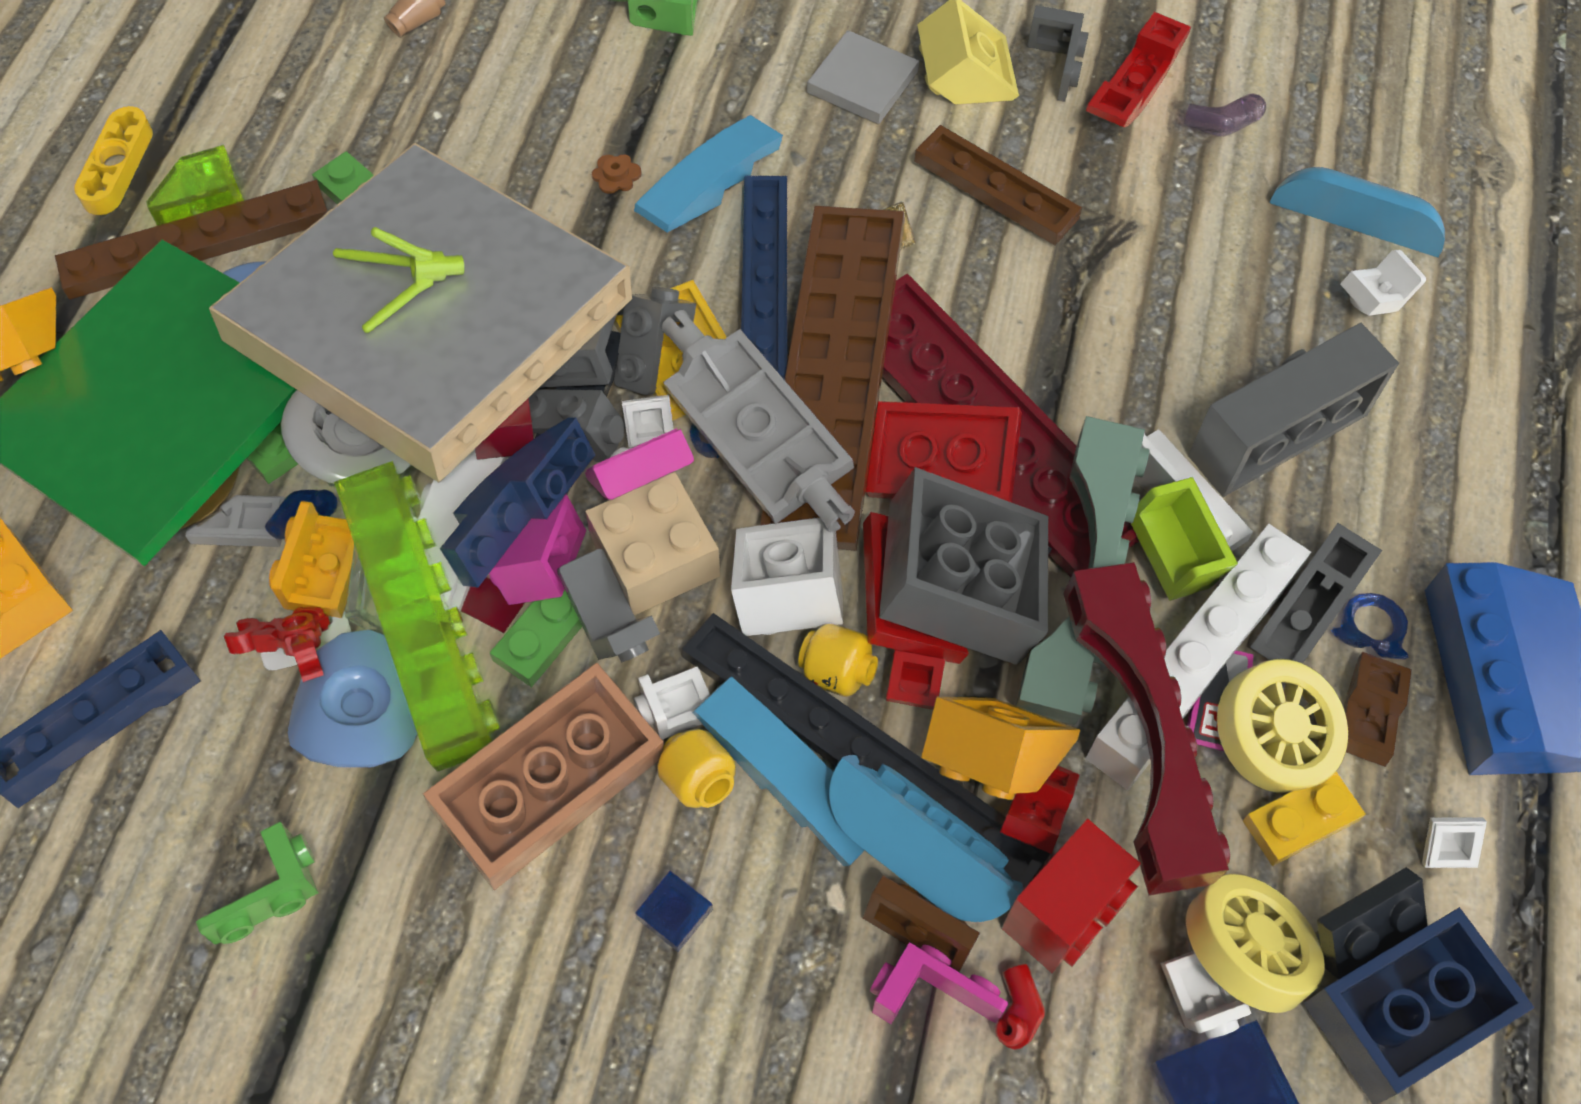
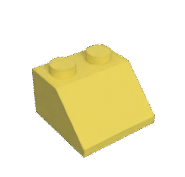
[917,0,1019,105]

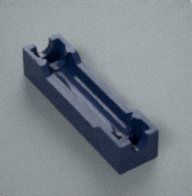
[0,630,201,809]

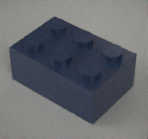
[1304,907,1535,1104]

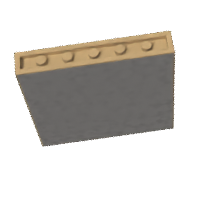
[209,143,632,483]

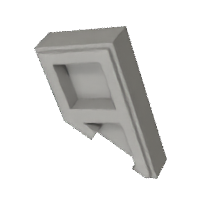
[185,495,289,547]

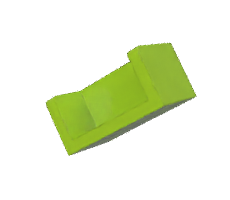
[1131,477,1238,601]

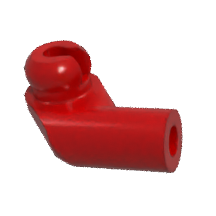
[995,964,1045,1050]

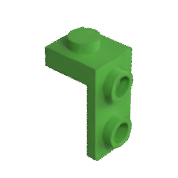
[196,822,319,944]

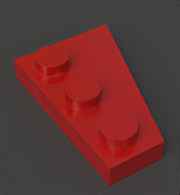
[863,512,969,664]

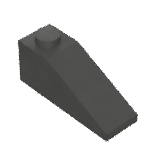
[1251,523,1383,663]

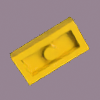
[1243,772,1366,867]

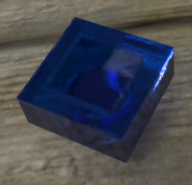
[635,871,713,952]

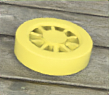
[1217,659,1348,793]
[1186,874,1325,1013]

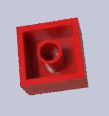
[1001,818,1141,973]

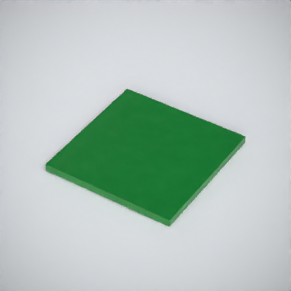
[0,240,297,567]

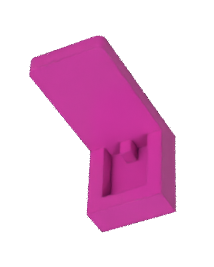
[870,942,1008,1024]

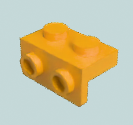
[269,501,370,618]

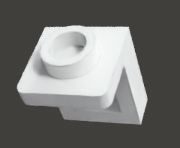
[1340,250,1426,316]
[633,666,710,740]
[1160,951,1251,1038]

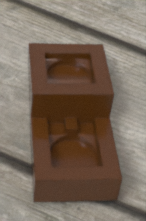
[1343,652,1412,767]

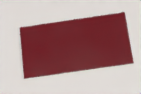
[461,577,526,633]

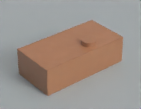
[423,663,664,891]

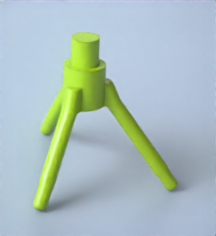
[333,227,464,333]

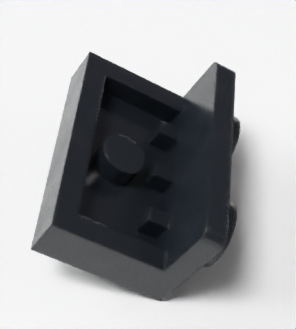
[1315,867,1428,980]

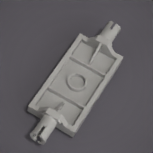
[662,310,855,532]

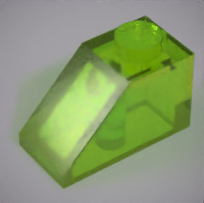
[146,145,245,226]

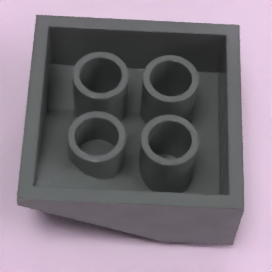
[879,467,1048,665]

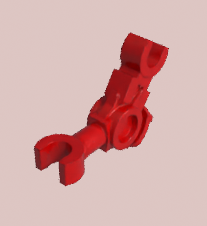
[224,607,330,682]

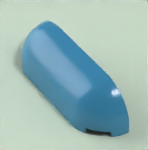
[1270,167,1445,257]
[829,755,1023,922]

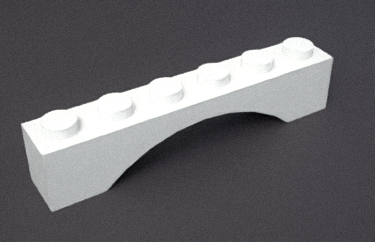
[1086,524,1311,791]

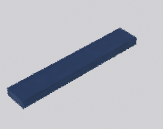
[741,176,787,380]

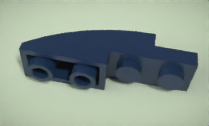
[440,417,596,587]

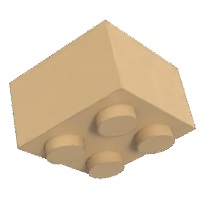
[585,472,720,615]

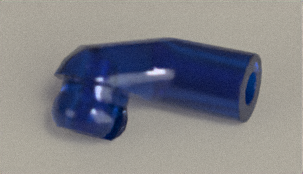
[265,489,338,540]

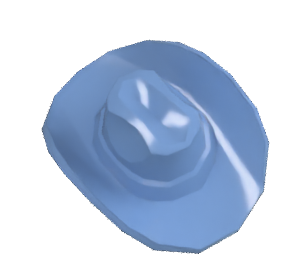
[287,630,423,767]

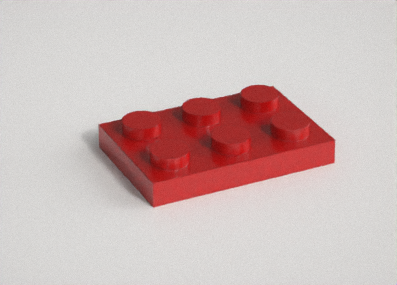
[866,401,1022,503]

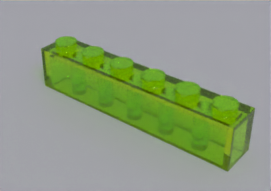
[334,461,501,772]

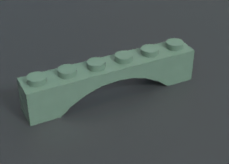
[1016,416,1150,725]

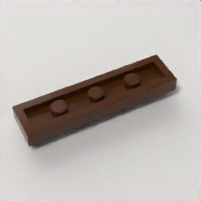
[914,125,1082,245]

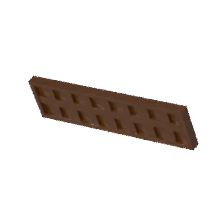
[760,206,905,551]

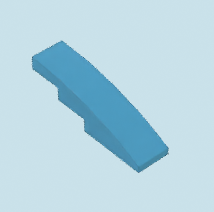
[634,115,783,233]
[692,677,865,866]

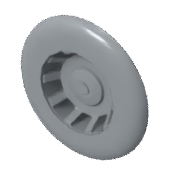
[281,390,411,487]

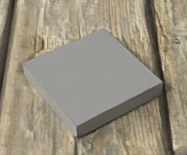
[807,30,919,124]

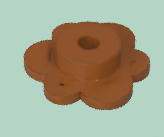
[592,154,642,194]

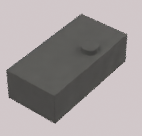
[1188,322,1399,497]

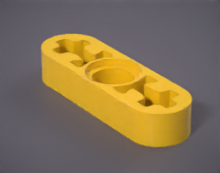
[74,106,153,215]

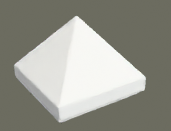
[622,395,674,448]
[1422,817,1487,868]

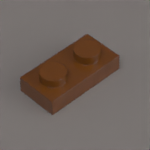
[863,876,980,972]

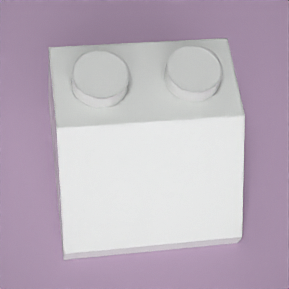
[731,518,843,636]

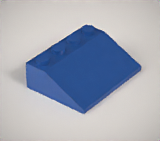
[1424,562,1581,775]

